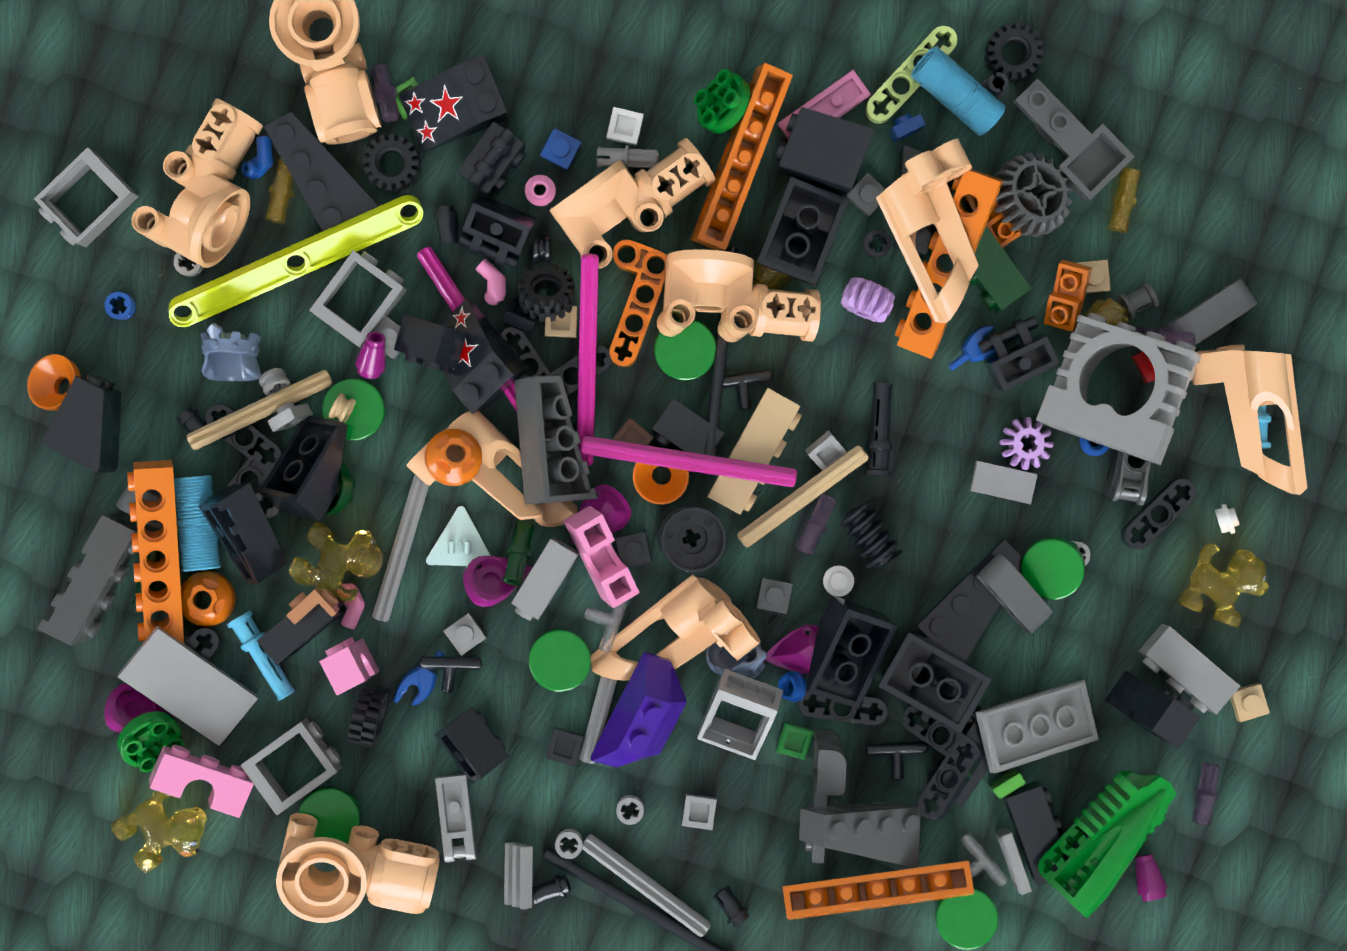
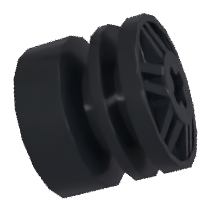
[657,505,727,573]

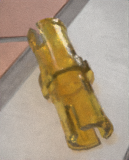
[265,158,294,224]
[1108,168,1142,233]

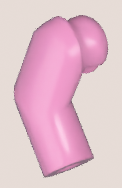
[475,259,506,306]
[337,583,365,630]

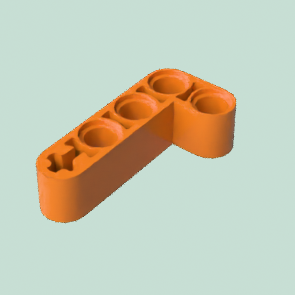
[609,240,667,368]

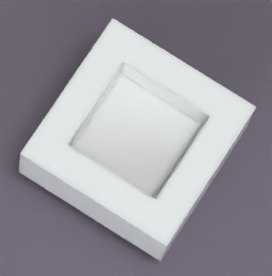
[607,107,644,146]

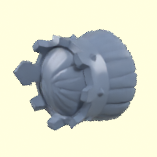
[200,323,262,381]

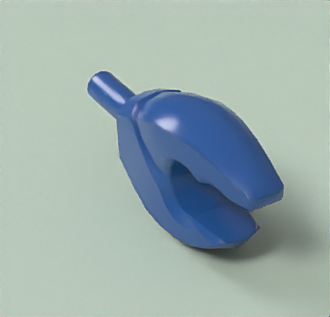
[948,325,1007,371]
[393,650,445,705]

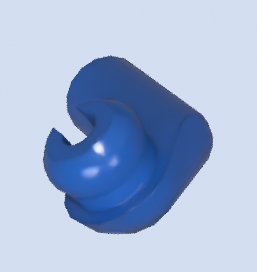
[241,136,273,179]

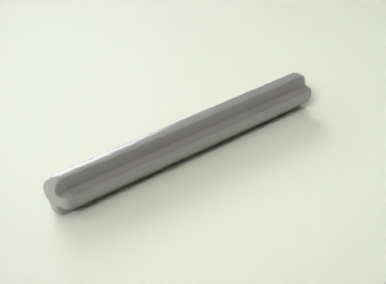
[372,475,429,622]
[582,834,710,937]

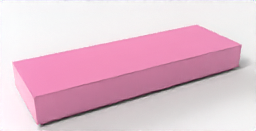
[778,70,871,139]

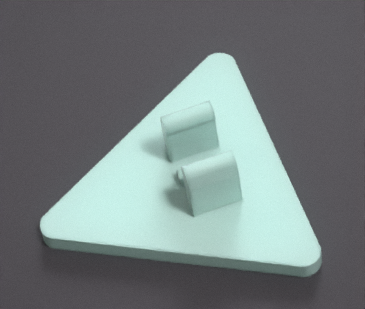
[426,506,491,566]

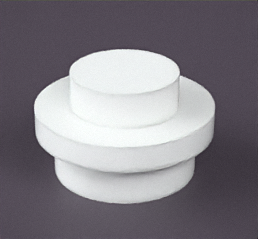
[1215,503,1239,534]
[823,565,854,596]

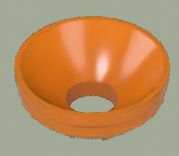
[27,354,81,411]
[424,429,482,486]
[633,462,689,505]
[181,571,236,627]

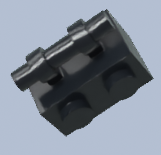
[457,121,526,198]
[458,193,536,268]
[977,316,1060,392]

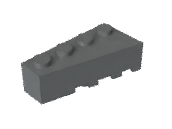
[514,376,597,505]
[37,514,138,646]
[799,801,921,868]

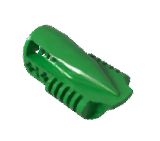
[1038,770,1177,918]

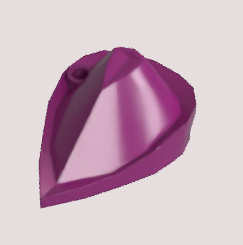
[570,484,632,543]
[463,556,533,607]
[765,624,818,674]
[104,683,176,733]

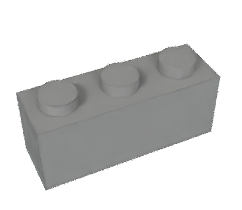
[1138,624,1240,715]

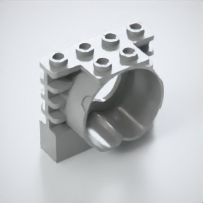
[1036,313,1201,465]

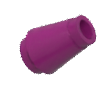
[355,332,386,379]
[1134,854,1168,902]

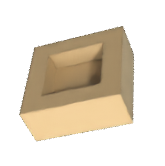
[1077,260,1111,293]
[545,306,578,338]
[1230,683,1270,722]

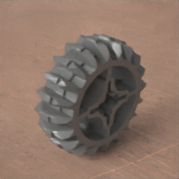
[994,152,1073,237]

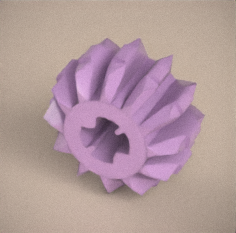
[840,277,895,322]
[999,417,1053,470]

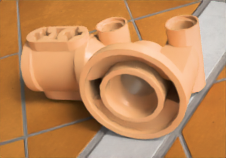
[269,0,381,145]
[132,98,263,268]
[549,138,716,268]
[657,250,821,342]
[276,813,440,923]

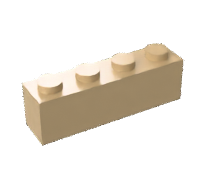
[707,388,802,515]

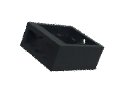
[257,589,345,665]

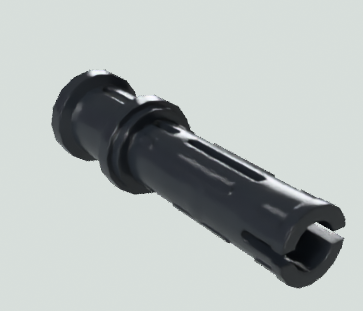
[863,382,893,476]

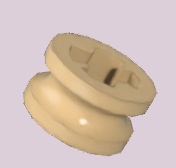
[329,393,356,423]

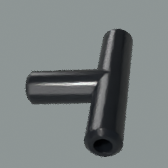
[710,369,772,411]
[419,656,482,693]
[865,741,928,780]

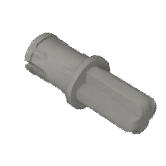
[597,145,659,170]

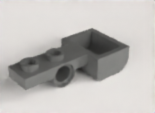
[1013,79,1135,202]
[805,729,847,863]

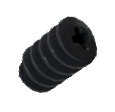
[839,499,903,569]

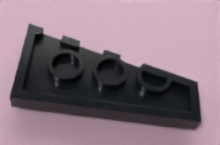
[263,111,380,231]
[916,539,1023,661]

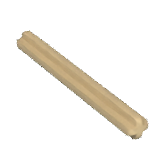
[187,370,332,450]
[737,445,869,548]

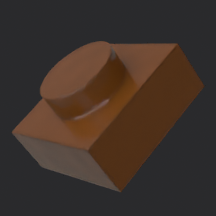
[612,418,654,445]

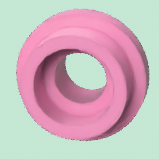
[525,175,556,206]

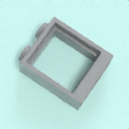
[34,147,139,247]
[309,250,407,348]
[511,537,579,621]
[697,668,783,760]
[241,718,342,816]

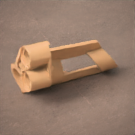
[876,138,979,323]
[1192,344,1307,495]
[406,411,578,527]
[591,574,761,681]

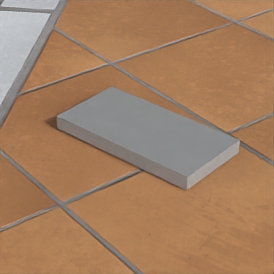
[118,625,258,746]
[975,680,1099,773]

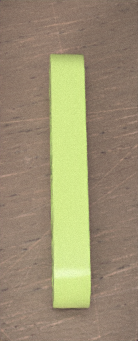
[865,26,958,124]

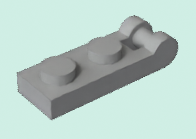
[435,773,477,862]

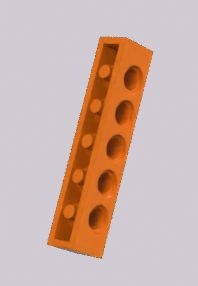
[690,63,793,251]
[895,169,1003,359]
[127,460,184,643]
[782,861,974,920]

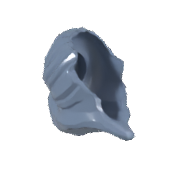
[706,643,767,678]

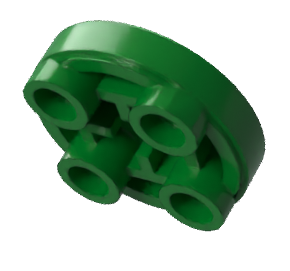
[694,69,750,134]
[654,319,716,381]
[322,379,386,441]
[1021,537,1085,600]
[529,629,591,692]
[117,711,183,772]
[298,787,361,844]
[935,887,998,950]

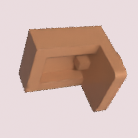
[286,586,340,624]

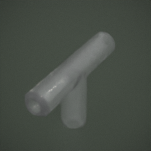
[584,599,629,653]
[961,833,1008,886]

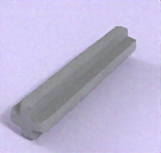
[579,676,617,764]

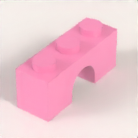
[563,506,640,608]
[319,637,379,695]
[149,745,254,818]

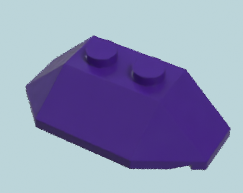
[590,652,687,768]

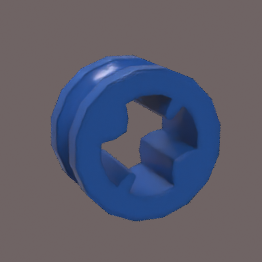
[104,292,136,320]

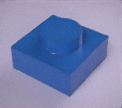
[889,113,926,143]
[540,128,582,171]

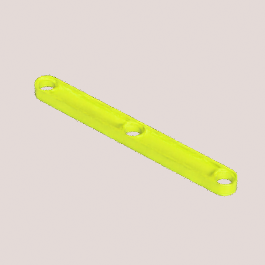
[168,195,423,327]

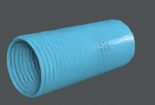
[911,46,1005,136]
[174,475,221,571]

